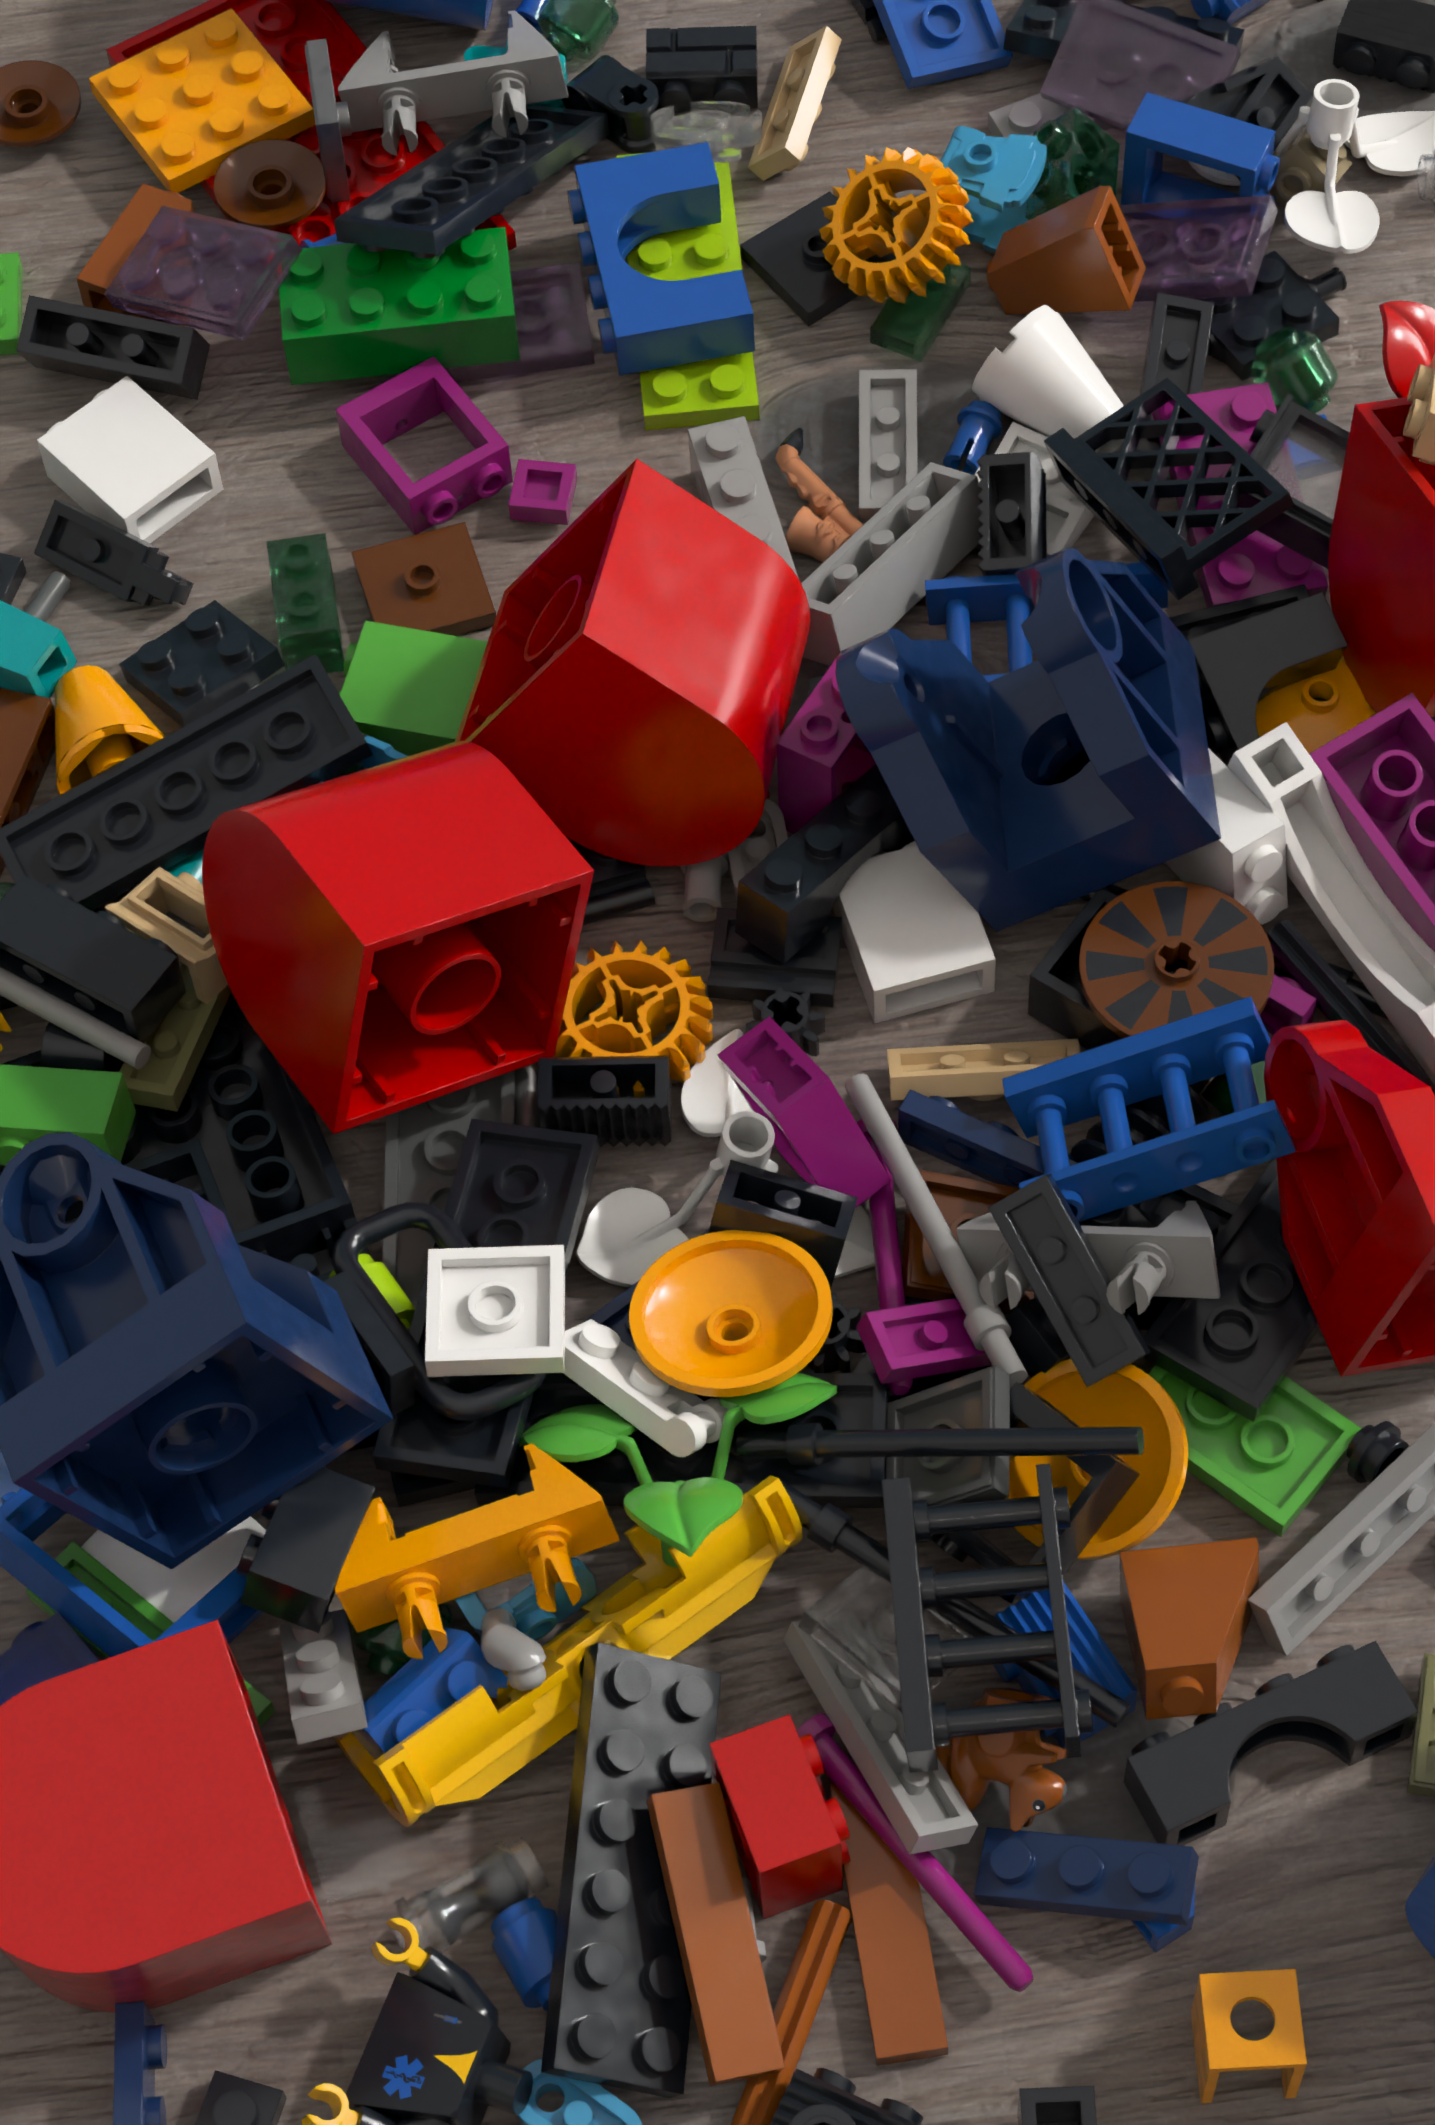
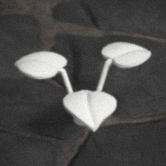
[1188,79,1435,254]
[576,1029,875,1288]

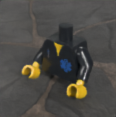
[301,1918,533,2125]

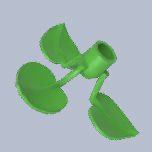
[519,1373,837,1568]

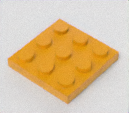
[89,8,316,193]

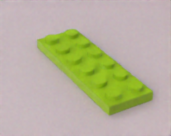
[616,145,760,431]

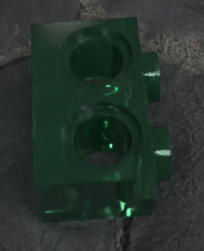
[1025,107,1120,220]
[266,533,345,673]

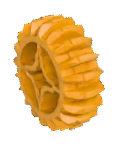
[819,147,974,304]
[553,940,713,1098]

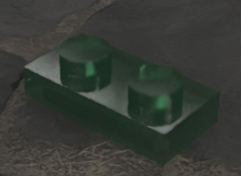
[870,263,971,362]

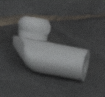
[481,1608,547,1691]

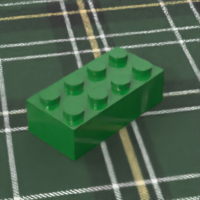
[276,227,520,385]

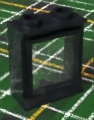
[1225,393,1350,569]

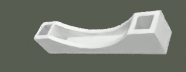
[1227,722,1435,1085]

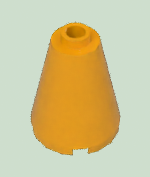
[54,665,165,796]

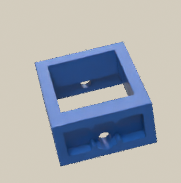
[1120,92,1280,249]

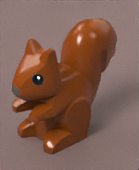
[936,1688,1067,1832]

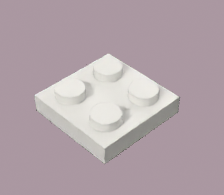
[425,1245,565,1377]

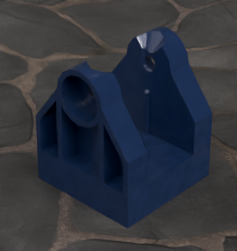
[835,548,1221,932]
[0,1132,393,1570]

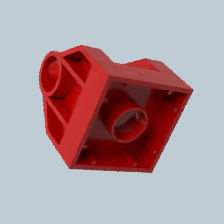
[1264,1020,1435,1377]

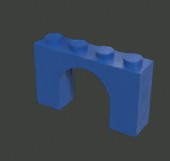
[567,142,755,375]

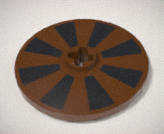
[1079,881,1274,1038]

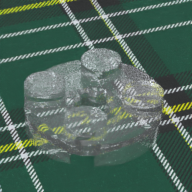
[650,101,762,163]

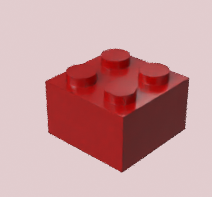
[709,1714,851,1919]

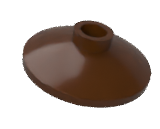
[0,60,81,147]
[214,140,327,230]

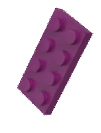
[1152,382,1329,608]

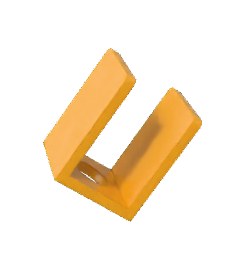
[1191,1969,1307,2103]

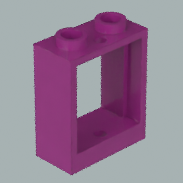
[335,356,513,535]
[777,657,876,834]
[717,1016,892,1208]

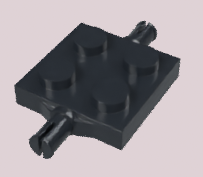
[1180,251,1347,381]

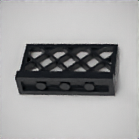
[1044,377,1294,601]

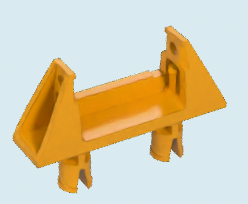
[335,1443,620,1659]

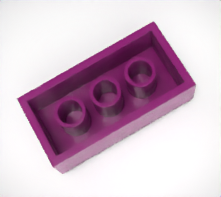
[1309,693,1435,952]

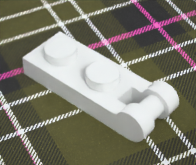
[564,1319,730,1457]

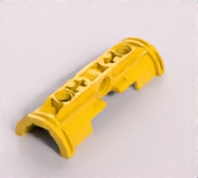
[333,1475,803,1827]

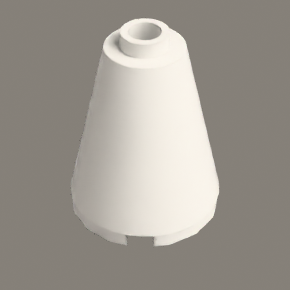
[972,305,1125,453]

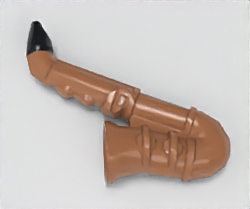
[775,428,863,563]

